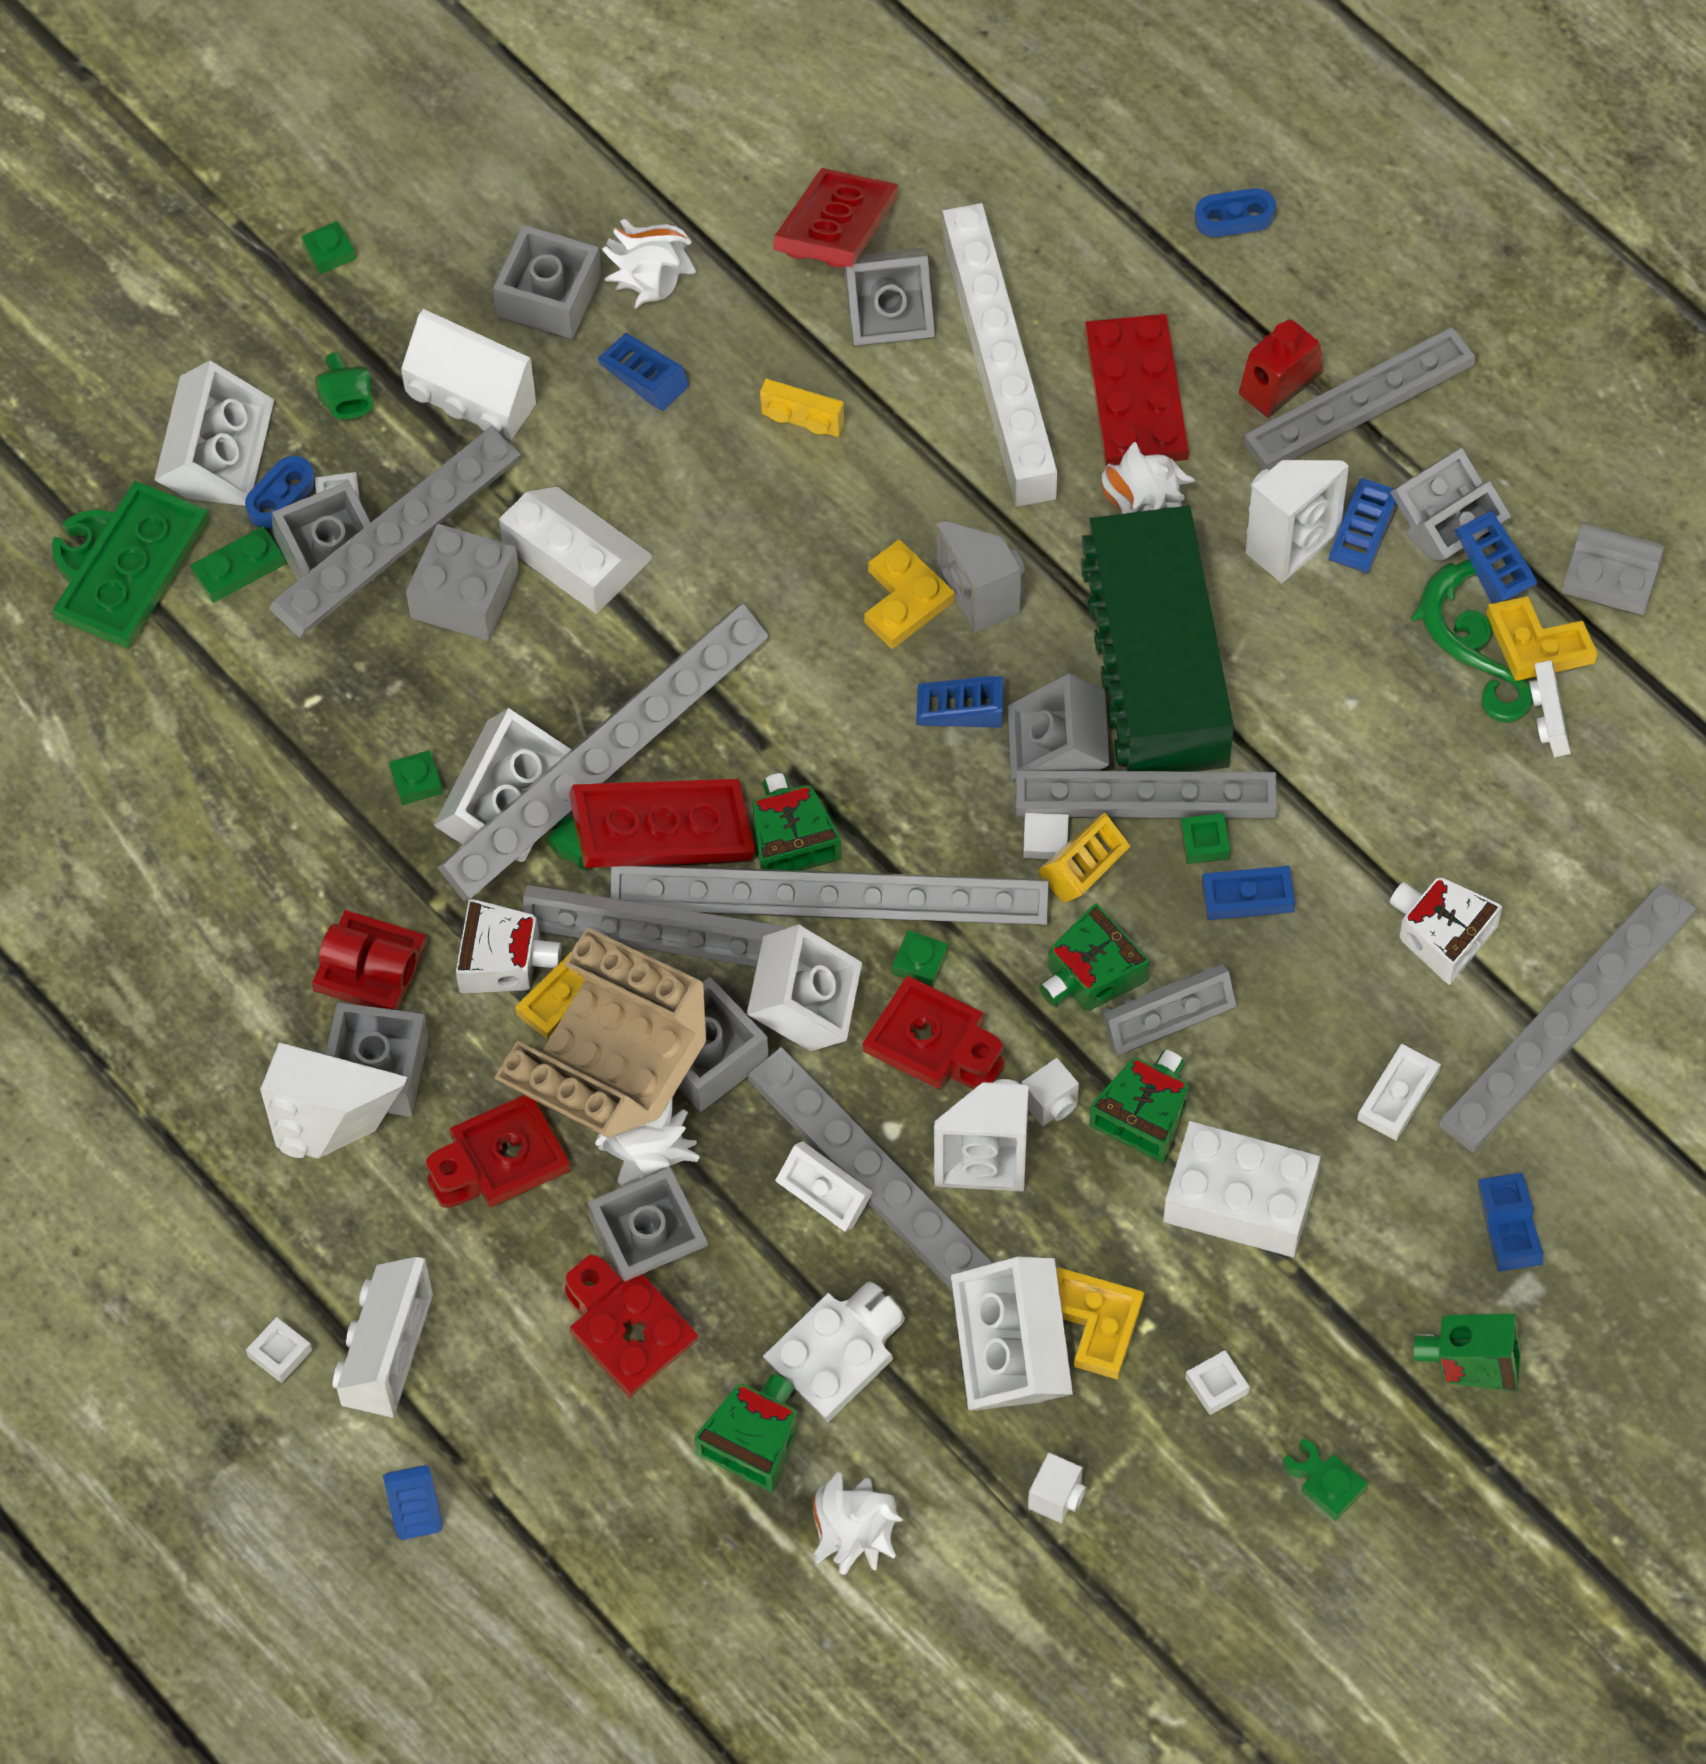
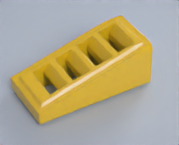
[1038,812,1131,903]

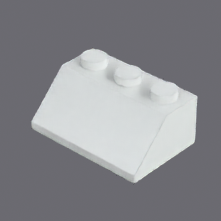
[401,309,536,440]
[154,361,274,506]
[1245,460,1349,584]
[499,487,652,614]
[433,708,572,862]
[934,1079,1029,1191]
[333,1257,433,1418]
[951,1257,1073,1410]

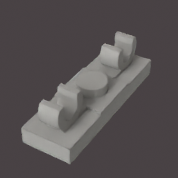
[1102,964,1237,1056]

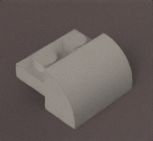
[1390,447,1511,561]
[1562,522,1665,616]

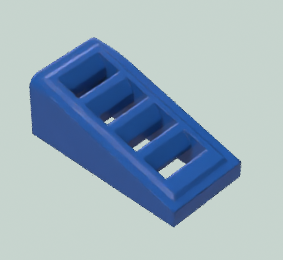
[598,332,689,411]
[1329,478,1397,573]
[1455,511,1537,604]
[916,676,1003,728]
[383,1465,442,1540]

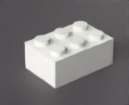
[1163,1121,1321,1258]

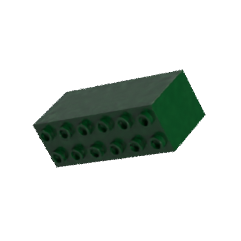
[1081,505,1234,772]

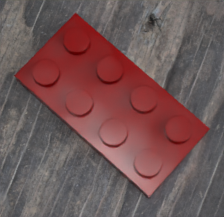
[773,168,898,268]
[1085,314,1189,468]
[569,779,755,868]

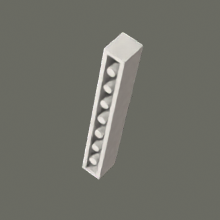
[942,203,1057,507]

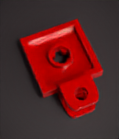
[862,975,1004,1090]
[426,1095,570,1208]
[564,1254,699,1398]

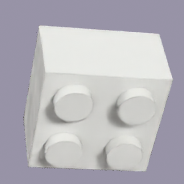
[747,925,862,1052]

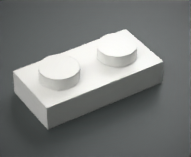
[1530,660,1571,757]
[1357,1044,1441,1141]
[775,1141,873,1232]

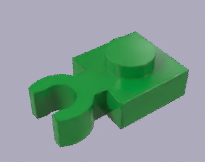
[1283,1438,1368,1521]

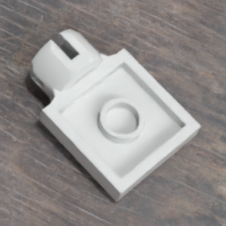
[763,1282,905,1422]

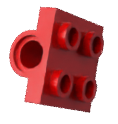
[312,910,428,1010]

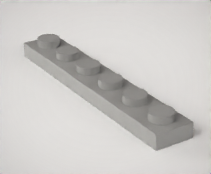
[1243,327,1475,470]
[1016,771,1277,818]
[523,885,785,967]

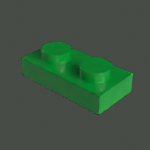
[190,526,286,603]

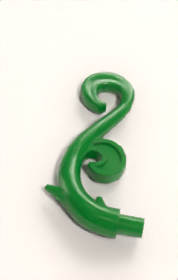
[1411,559,1533,723]

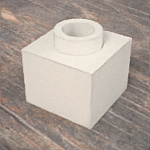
[1021,1058,1079,1127]
[1028,1452,1086,1524]

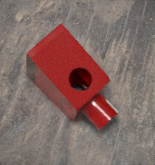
[1239,319,1323,419]

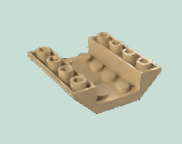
[494,927,706,1138]

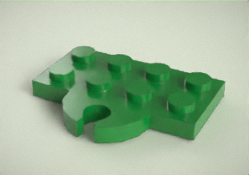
[52,480,210,649]

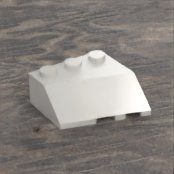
[260,1043,407,1159]

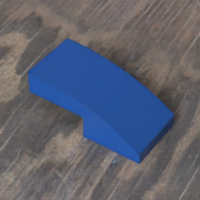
[1478,1172,1543,1272]

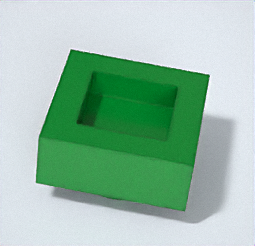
[301,221,356,275]
[389,750,443,806]
[1180,813,1230,864]
[892,930,949,988]

